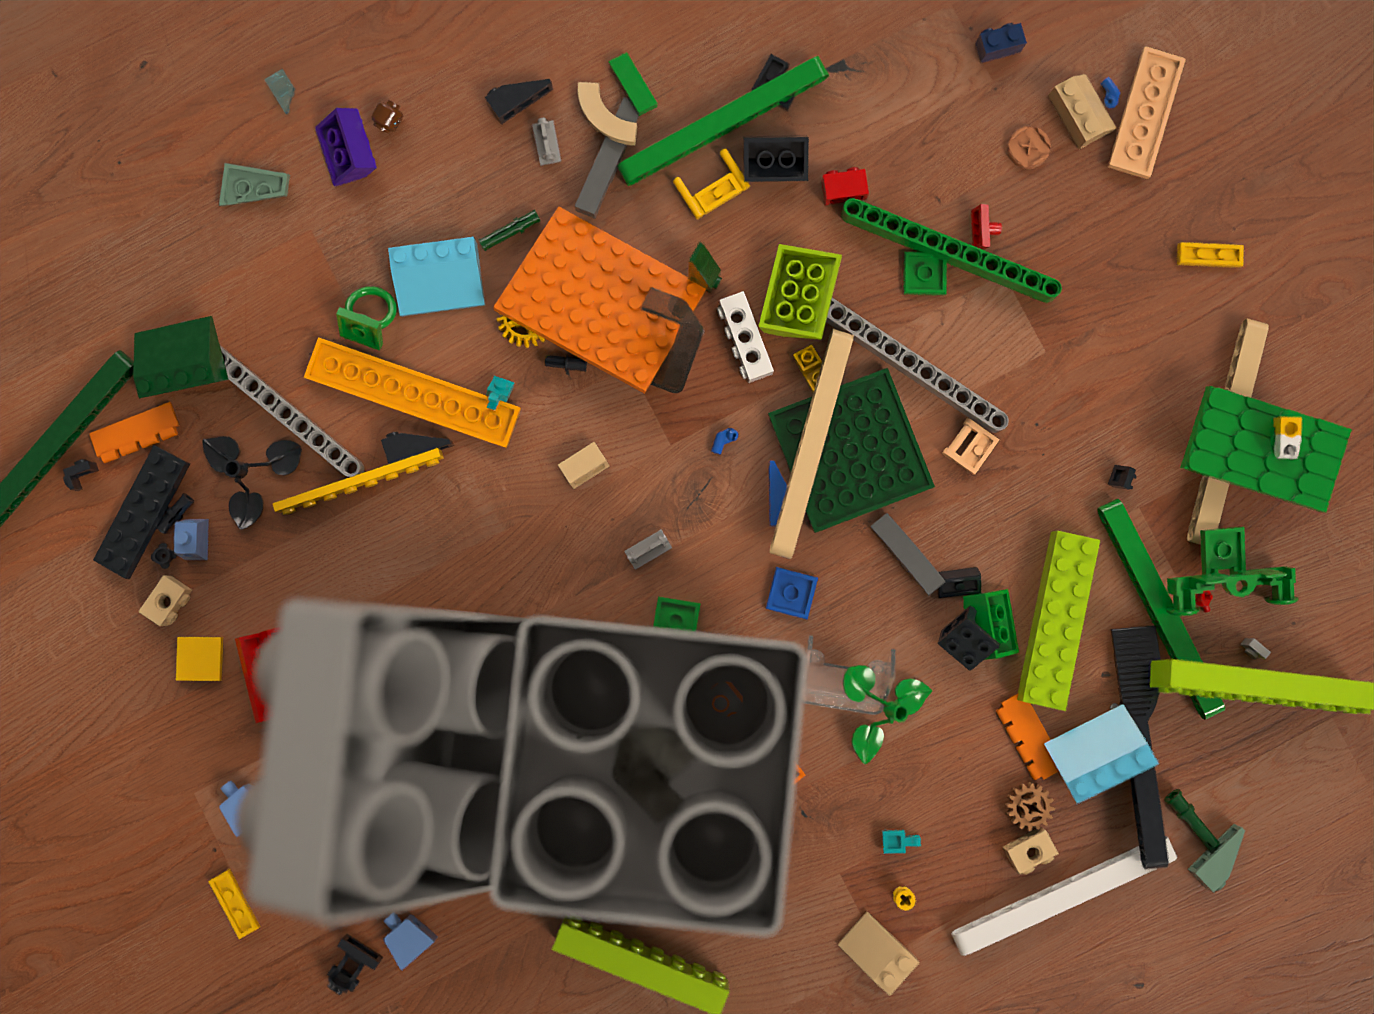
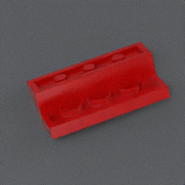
[235,627,279,723]

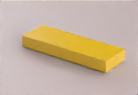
[1177,242,1244,268]
[208,869,261,939]

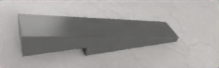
[575,97,639,219]

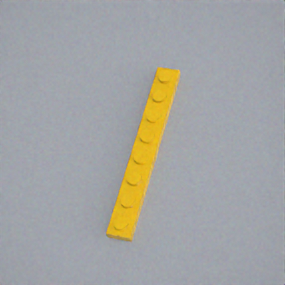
[272,448,444,515]

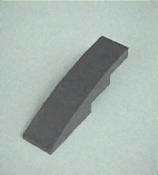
[871,513,945,596]

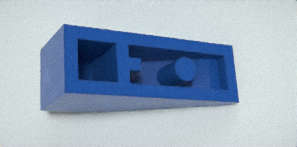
[768,461,787,527]

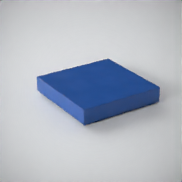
[765,567,818,620]

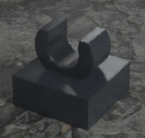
[1107,465,1137,490]

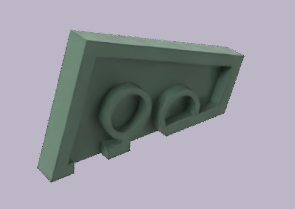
[219,163,290,207]

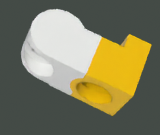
[1273,417,1302,459]

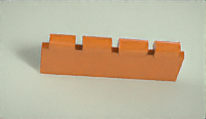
[89,402,179,463]
[996,693,1059,780]

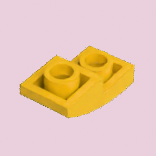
[793,345,822,393]

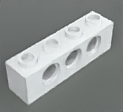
[717,291,774,383]

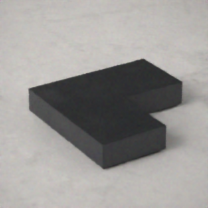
[751,54,795,112]

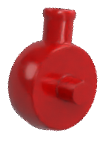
[1195,590,1213,613]

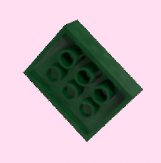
[133,316,229,399]

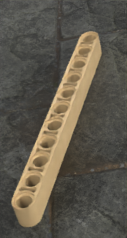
[1187,318,1268,545]
[769,329,854,559]

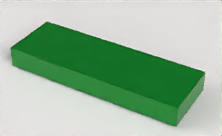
[609,52,658,116]

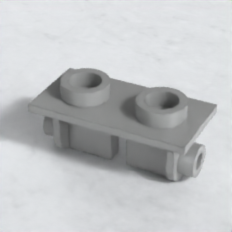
[532,118,561,165]
[624,530,672,570]

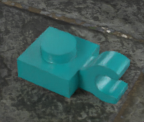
[486,376,514,410]
[882,830,921,854]

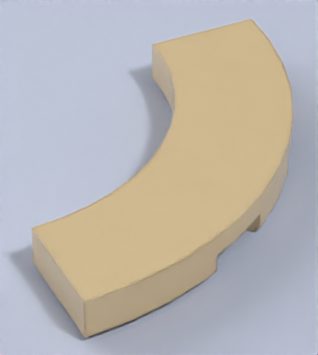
[578,82,637,146]

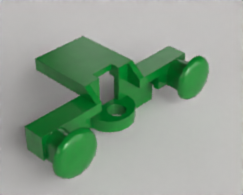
[1166,526,1299,616]

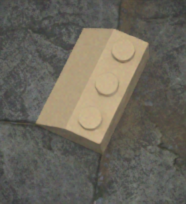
[1048,74,1117,149]

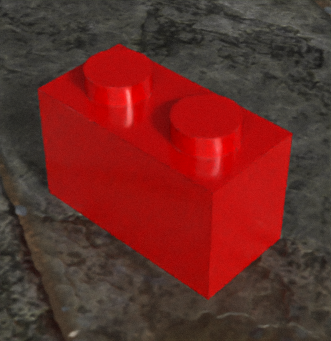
[821,167,869,205]

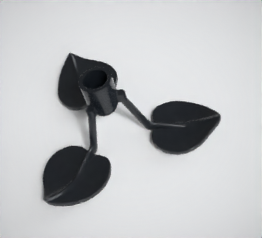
[202,436,302,529]

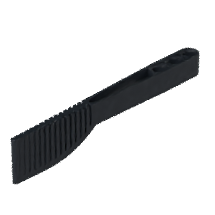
[1111,625,1169,869]

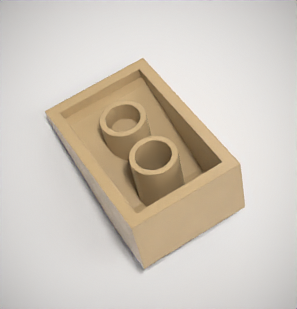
[838,911,920,996]

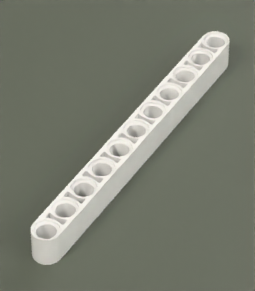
[951,836,1177,956]

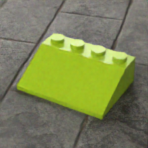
[759,244,842,339]

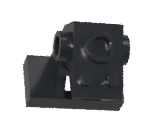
[326,934,384,995]

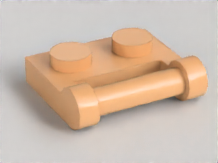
[942,418,999,475]

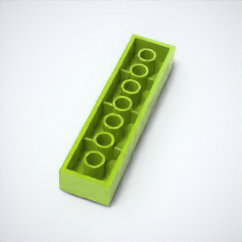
[1017,531,1100,711]
[552,915,730,1014]

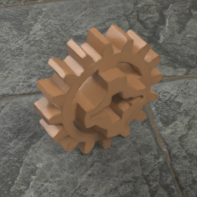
[1005,782,1055,831]

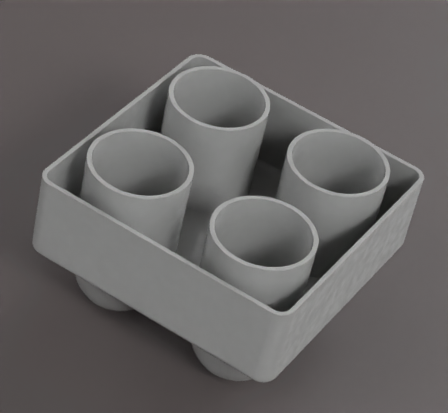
[237,599,528,924]
[491,616,807,936]

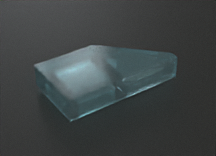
[264,69,295,114]

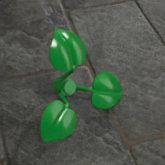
[843,665,932,765]

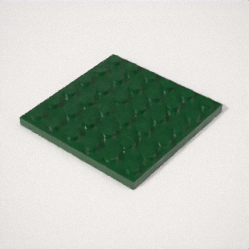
[768,368,935,533]

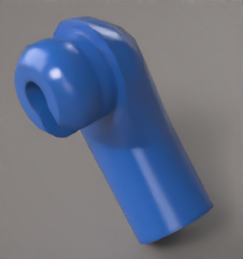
[1100,77,1120,109]
[711,428,739,455]

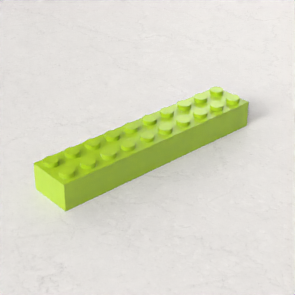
[1150,660,1374,714]

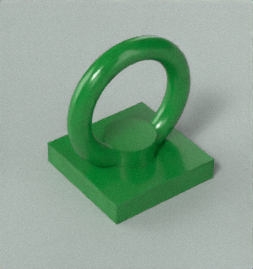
[336,286,397,351]

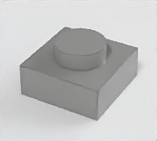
[1240,638,1271,659]

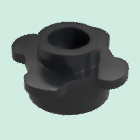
[151,543,177,569]

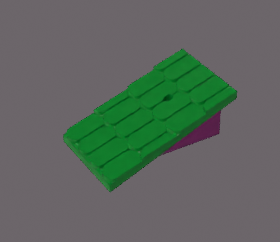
[1180,386,1352,513]

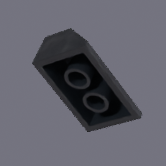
[743,135,809,182]

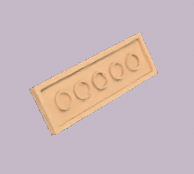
[1108,46,1185,179]

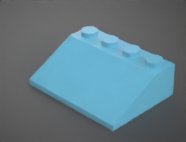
[388,237,485,316]
[1044,704,1159,804]

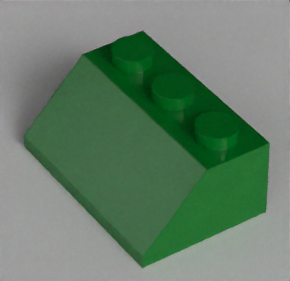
[963,589,1019,660]

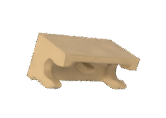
[558,442,609,489]

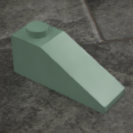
[1188,824,1245,893]

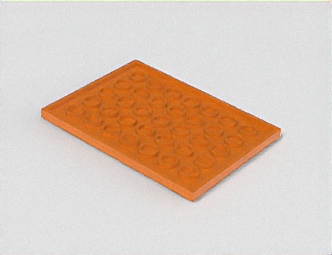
[494,206,706,394]

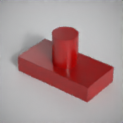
[971,204,1002,250]

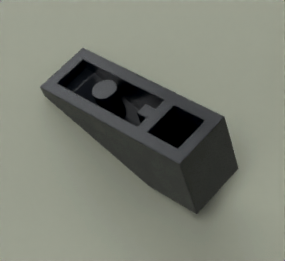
[485,79,553,125]
[381,431,454,464]

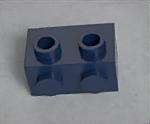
[975,23,1027,63]

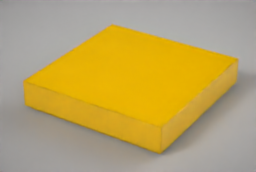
[176,637,223,681]

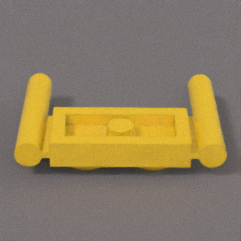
[673,149,750,219]

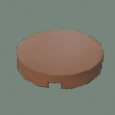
[1007,126,1051,169]

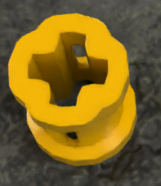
[893,886,916,910]

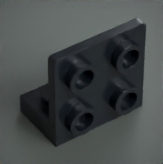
[937,605,1000,671]

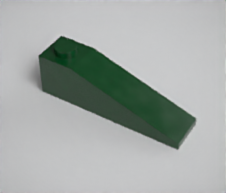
[688,241,722,293]

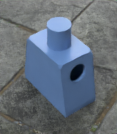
[174,519,209,560]
[219,780,251,837]
[384,912,437,970]

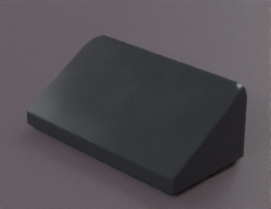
[937,567,981,598]

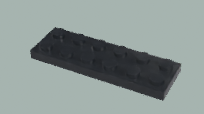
[93,445,190,580]

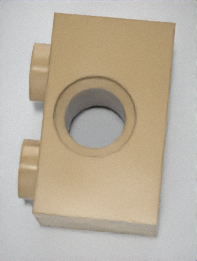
[139,575,192,626]
[1003,827,1058,875]

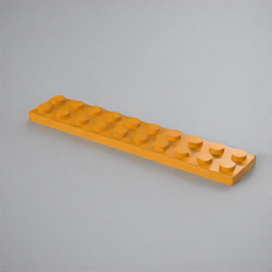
[304,337,521,449]

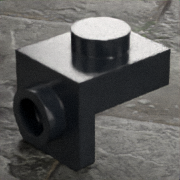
[63,459,99,491]

